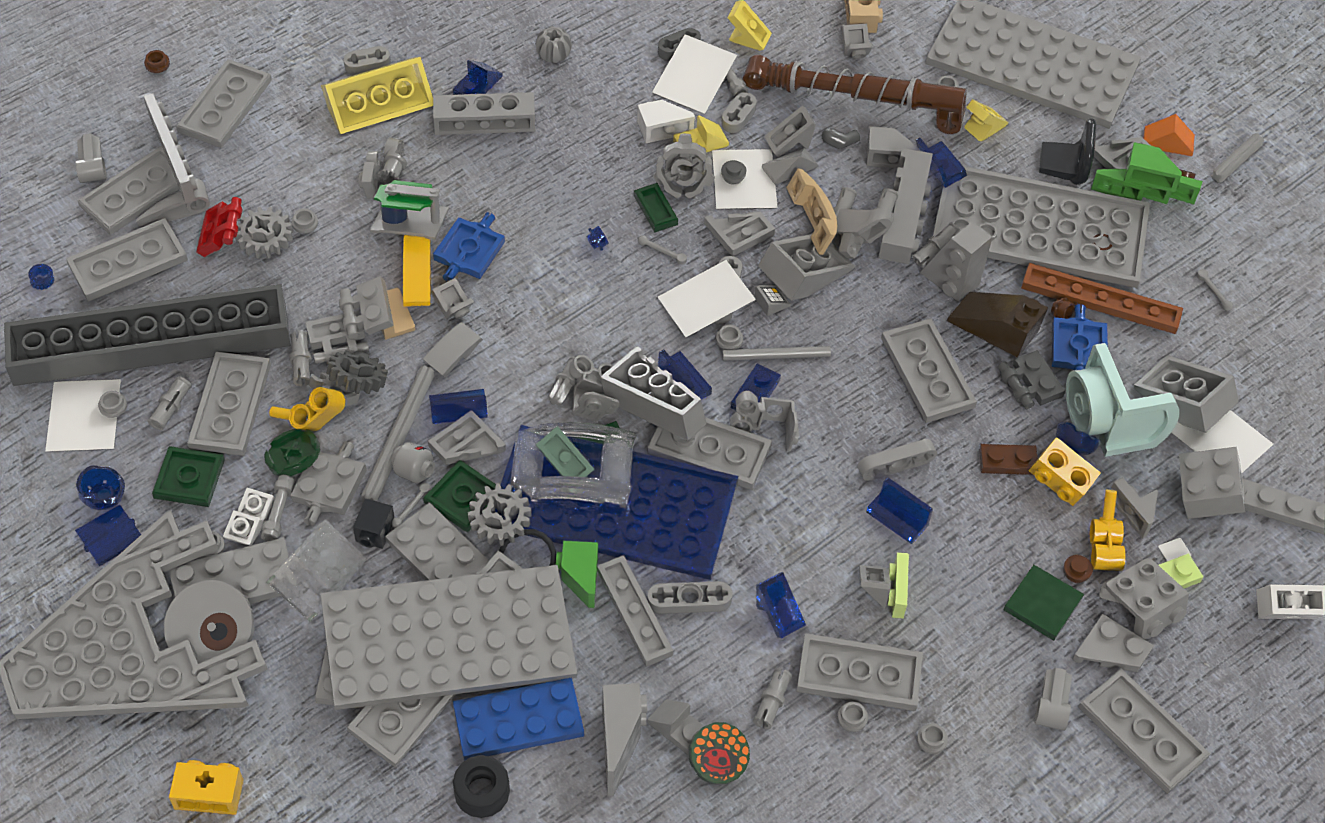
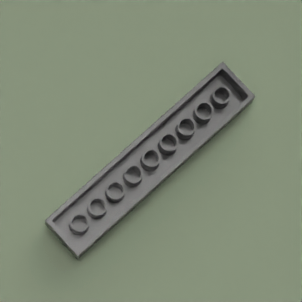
[4,284,291,386]

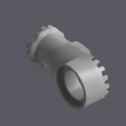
[377,137,407,185]

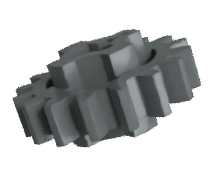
[326,350,388,394]

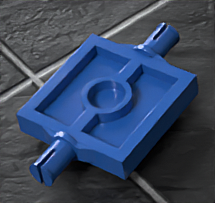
[433,212,505,282]
[1051,304,1108,371]

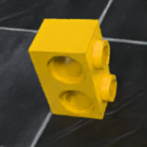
[1029,437,1101,506]

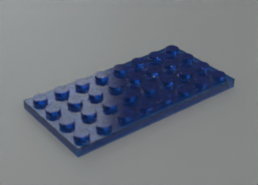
[495,425,739,580]

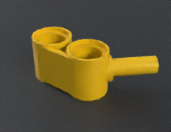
[269,387,345,431]
[1089,490,1125,571]

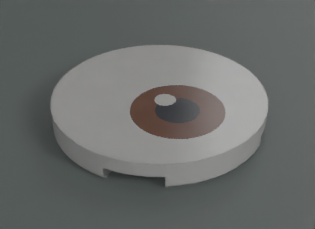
[164,580,255,664]

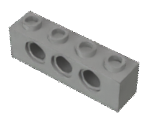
[433,92,535,135]

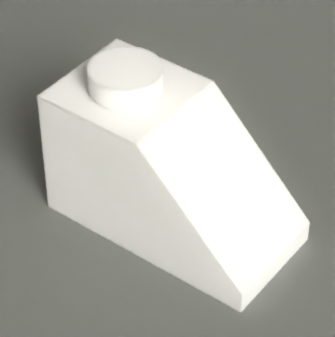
[637,100,695,143]

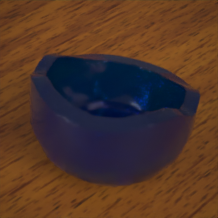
[1056,422,1101,455]
[76,465,125,510]

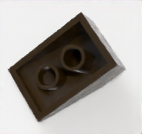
[947,292,1048,358]

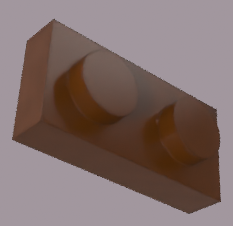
[979,444,1038,475]

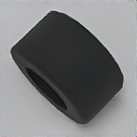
[453,755,510,818]

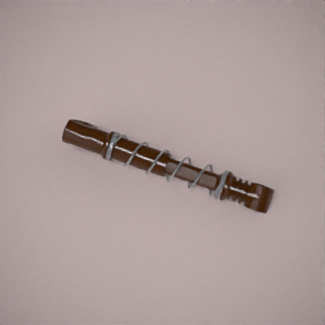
[743,55,967,134]

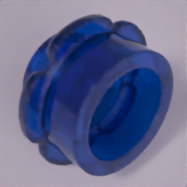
[586,226,609,251]

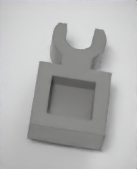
[359,151,381,199]
[309,372,360,407]

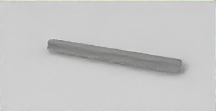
[361,365,434,502]

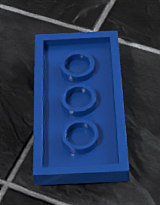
[453,677,584,761]

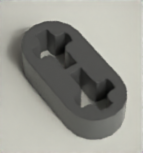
[658,28,701,61]

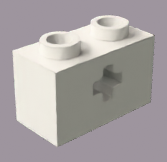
[1256,585,1325,619]

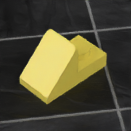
[727,0,772,51]
[965,99,1009,141]
[673,115,729,152]

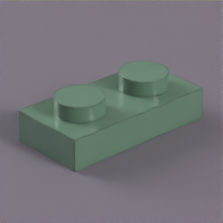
[535,426,594,488]

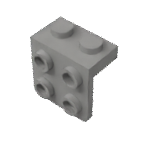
[1106,558,1189,640]

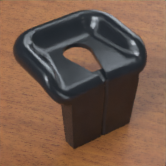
[1039,118,1096,185]

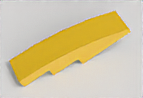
[403,235,431,307]

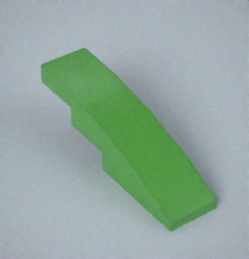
[1091,169,1203,205]

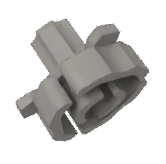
[653,133,715,198]

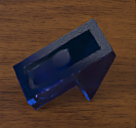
[453,60,503,95]
[756,572,806,638]

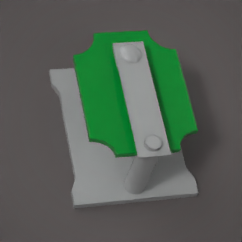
[370,180,449,240]

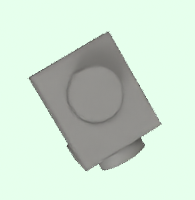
[842,24,872,59]
[431,278,474,319]

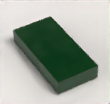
[634,183,678,233]

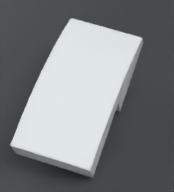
[223,488,275,546]

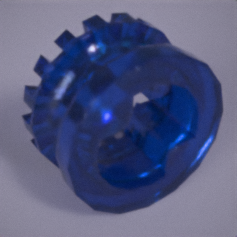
[28,264,54,290]

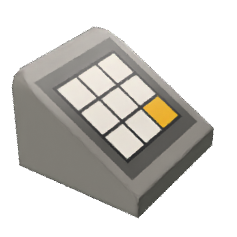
[754,285,791,316]

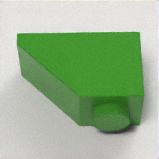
[1124,142,1182,193]
[556,541,598,608]

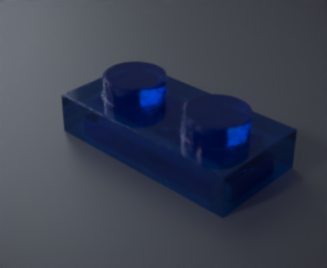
[730,363,781,410]

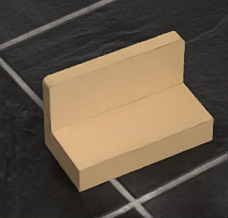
[381,288,415,340]

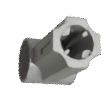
[76,133,107,183]
[1035,668,1072,731]

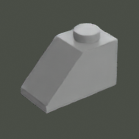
[866,126,920,168]

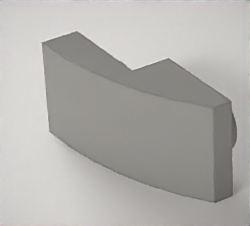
[423,322,482,378]

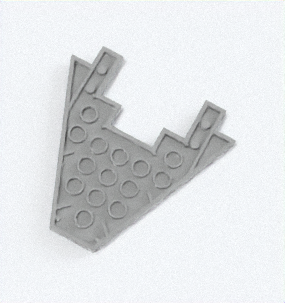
[0,511,268,719]

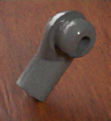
[822,128,860,149]

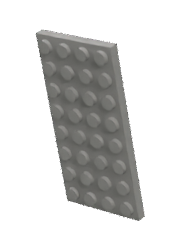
[925,0,1141,129]
[933,163,1150,288]
[321,565,577,710]

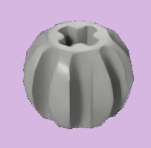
[535,26,572,63]

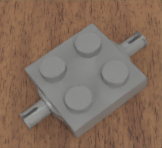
[290,441,367,526]

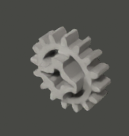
[236,207,293,259]
[468,483,532,546]

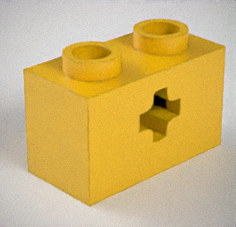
[169,760,243,815]

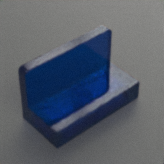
[915,138,967,188]
[658,349,712,400]
[429,389,488,424]
[866,477,933,544]

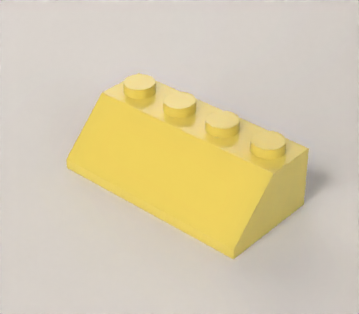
[321,57,433,134]

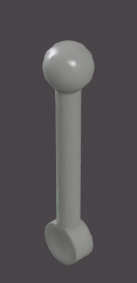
[638,235,687,265]
[1197,269,1233,311]
[392,483,431,528]

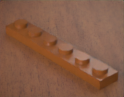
[1021,263,1184,334]

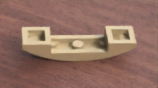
[786,168,837,255]

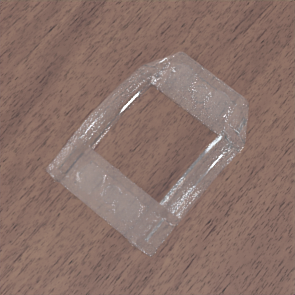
[510,422,637,508]

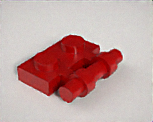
[196,197,243,257]

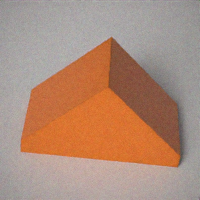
[1143,114,1195,156]

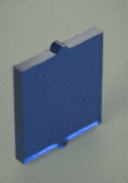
[75,505,141,566]

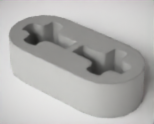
[344,46,391,76]
[722,92,757,133]

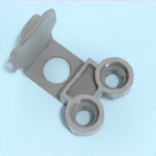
[569,355,620,422]
[730,391,799,451]

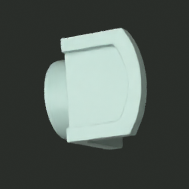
[1066,343,1179,457]

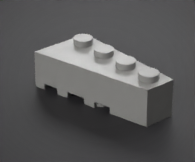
[879,148,933,264]
[600,346,706,440]

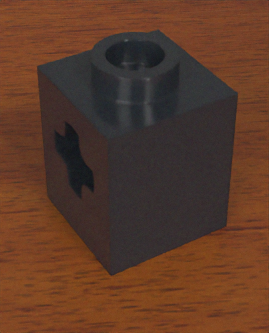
[353,498,394,549]

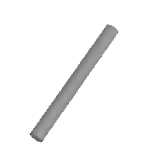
[722,346,831,361]

